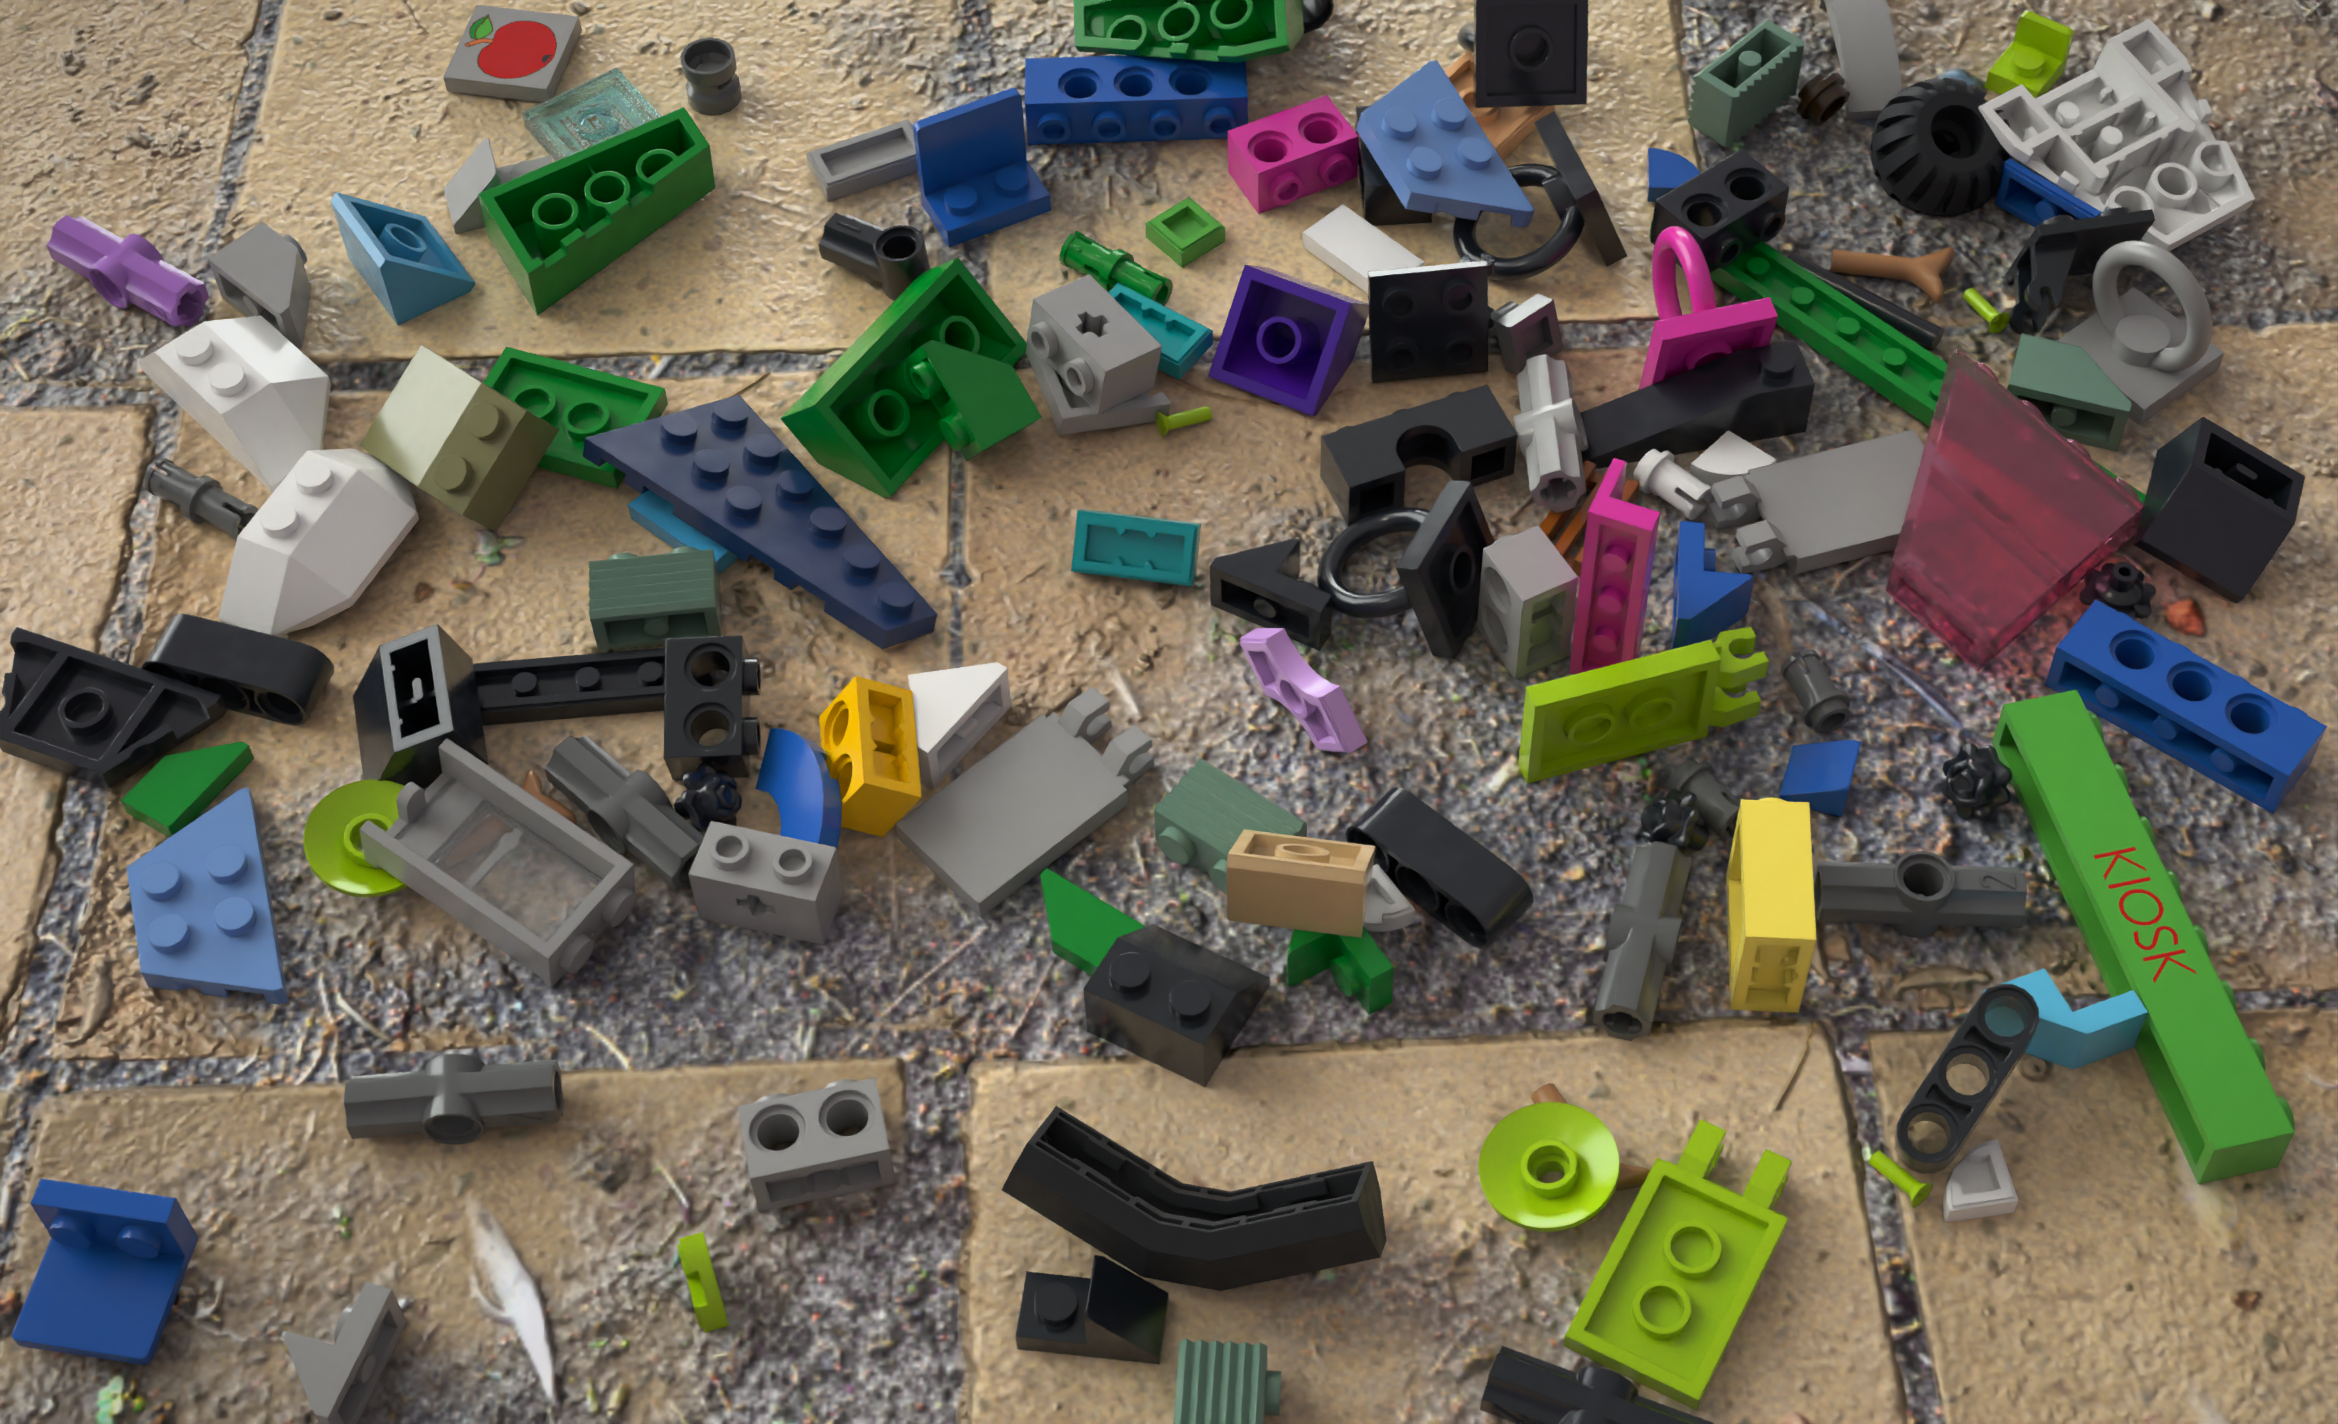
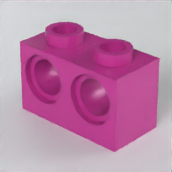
[1227,95,1359,214]

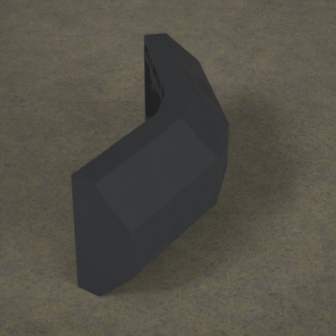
[1002,1106,1386,1291]

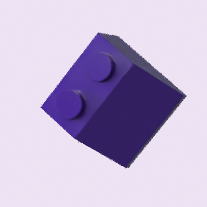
[1208,265,1369,416]

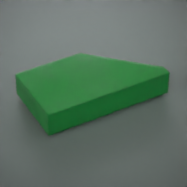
[121,741,254,837]
[1040,868,1145,976]

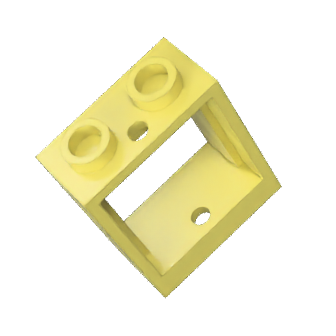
[1726,798,1816,1013]

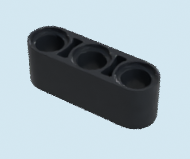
[142,613,334,726]
[1345,787,1534,949]
[1895,984,2039,1173]

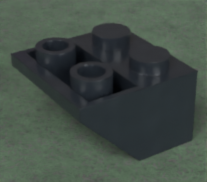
[2134,417,2305,604]
[353,624,489,789]

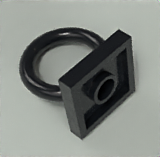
[1457,0,1589,108]
[1453,111,1627,281]
[1317,480,1494,659]

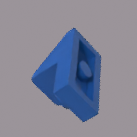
[1672,521,1754,649]

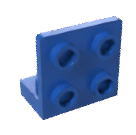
[913,88,1051,248]
[12,1178,198,1365]

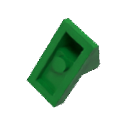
[1287,926,1394,1015]

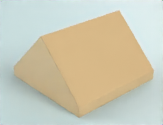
[1226,830,1376,938]

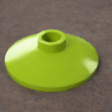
[303,779,407,897]
[1478,1102,1620,1232]

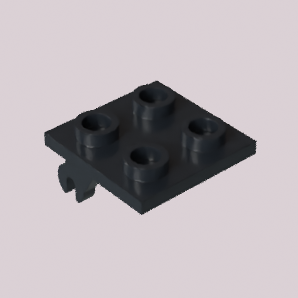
[2005,207,2155,335]
[1368,253,1495,383]

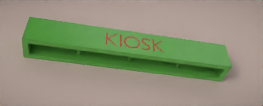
[1992,690,2295,1185]

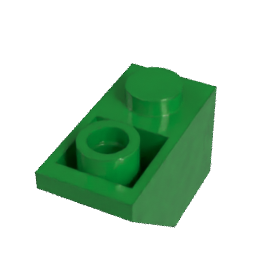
[907,340,1042,462]

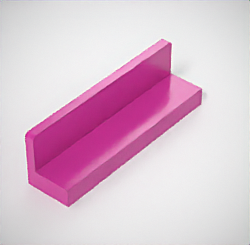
[1569,458,1660,675]

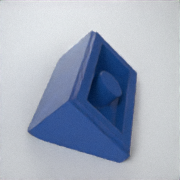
[1995,158,2102,228]

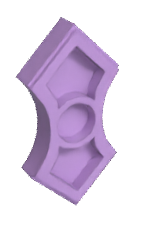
[1239,628,1368,753]

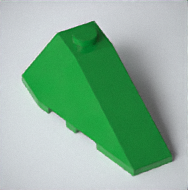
[1073,0,1304,63]

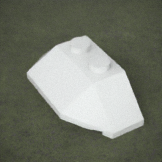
[138,316,331,493]
[218,449,419,639]

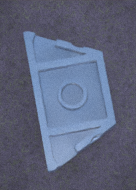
[1356,60,1535,228]
[126,787,289,1005]

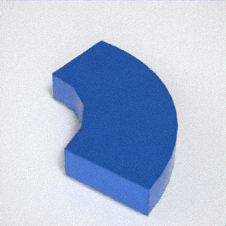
[755,728,842,848]

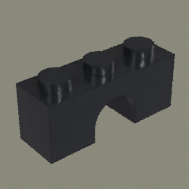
[1320,385,1517,527]

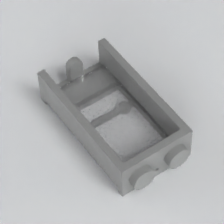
[359,738,637,989]

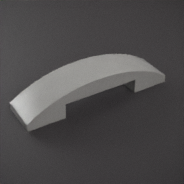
[1817,0,1902,120]

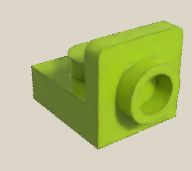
[1985,10,2074,99]

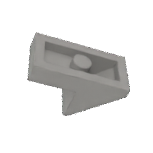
[444,138,553,234]
[282,1282,407,1424]

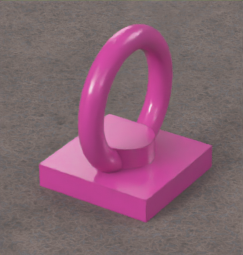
[1639,226,1778,390]

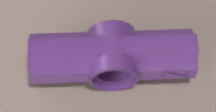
[46,215,209,328]

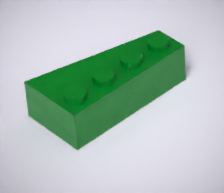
[478,107,715,316]

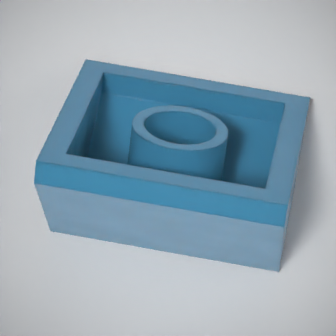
[331,192,475,326]

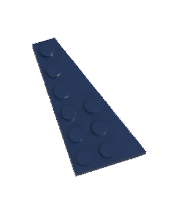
[583,395,937,649]

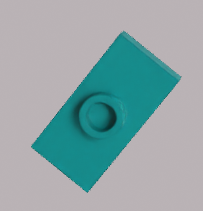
[1108,283,1213,380]
[1071,509,1202,586]

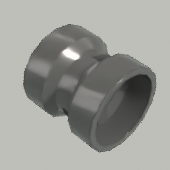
[680,37,742,116]

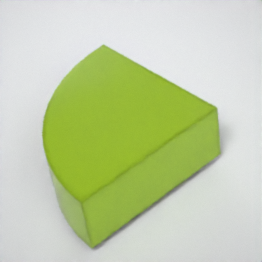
[677,1232,729,1333]

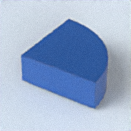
[1646,148,1700,202]

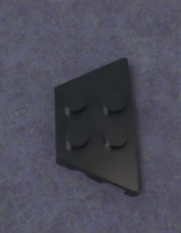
[0,627,228,789]

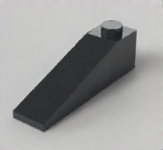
[1580,340,1815,469]

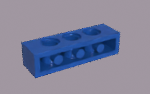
[1025,55,1248,145]
[2045,600,2327,814]

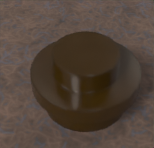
[1797,73,1850,125]

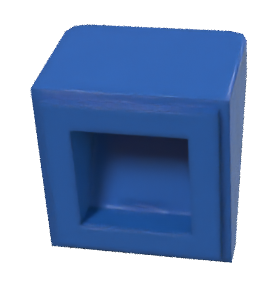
[1779,740,1861,817]

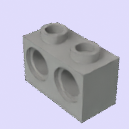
[1477,525,1578,679]
[738,1078,896,1212]

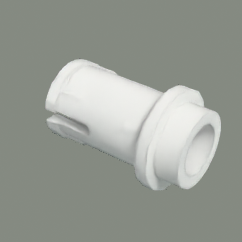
[1633,449,1713,520]

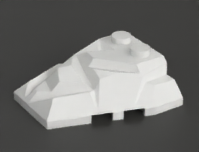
[1978,19,2255,252]

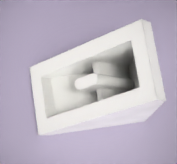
[908,662,1011,790]

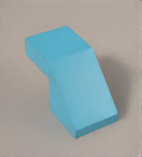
[1982,968,2148,1070]

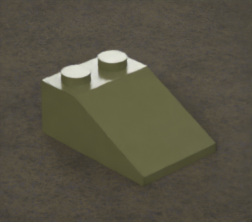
[359,344,559,532]

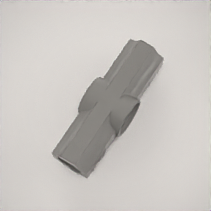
[1514,354,1588,513]

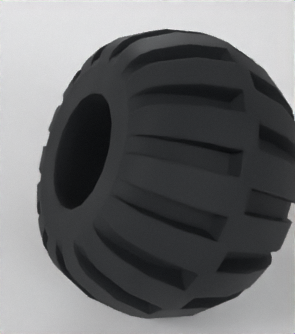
[1870,78,2012,217]

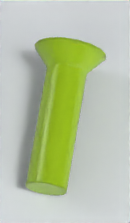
[1963,288,2010,334]
[1156,406,1212,437]
[1869,1150,1933,1208]

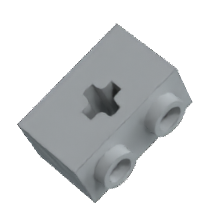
[1027,274,1162,414]
[688,821,845,945]

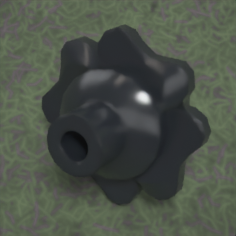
[2079,562,2156,619]
[1941,743,2012,822]
[674,761,742,833]
[1639,788,1709,851]

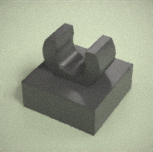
[1491,293,1564,375]

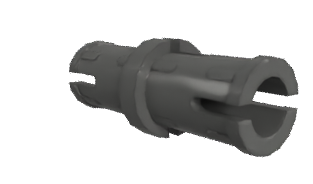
[144,458,259,541]

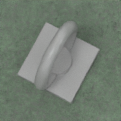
[2056,240,2224,425]

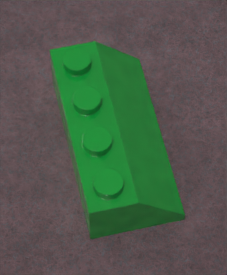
[780,257,1027,498]

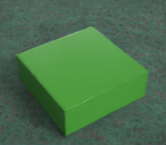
[1145,197,1225,268]

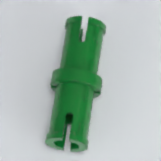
[1059,231,1173,306]

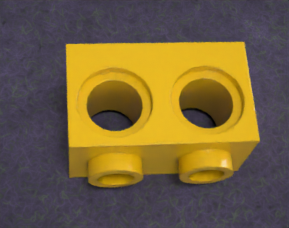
[819,676,922,837]

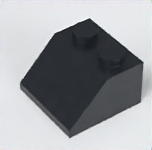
[1083,924,1270,1087]

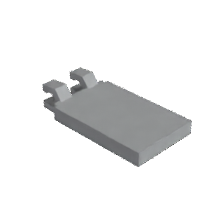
[1707,429,1967,575]
[895,687,1154,918]

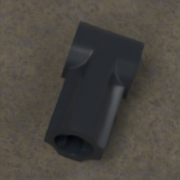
[818,213,931,301]

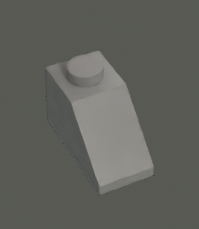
[208,222,311,349]

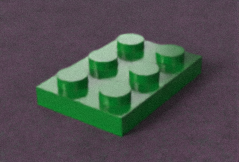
[483,347,668,489]

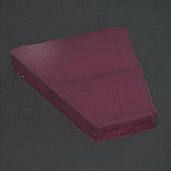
[1886,349,2145,672]

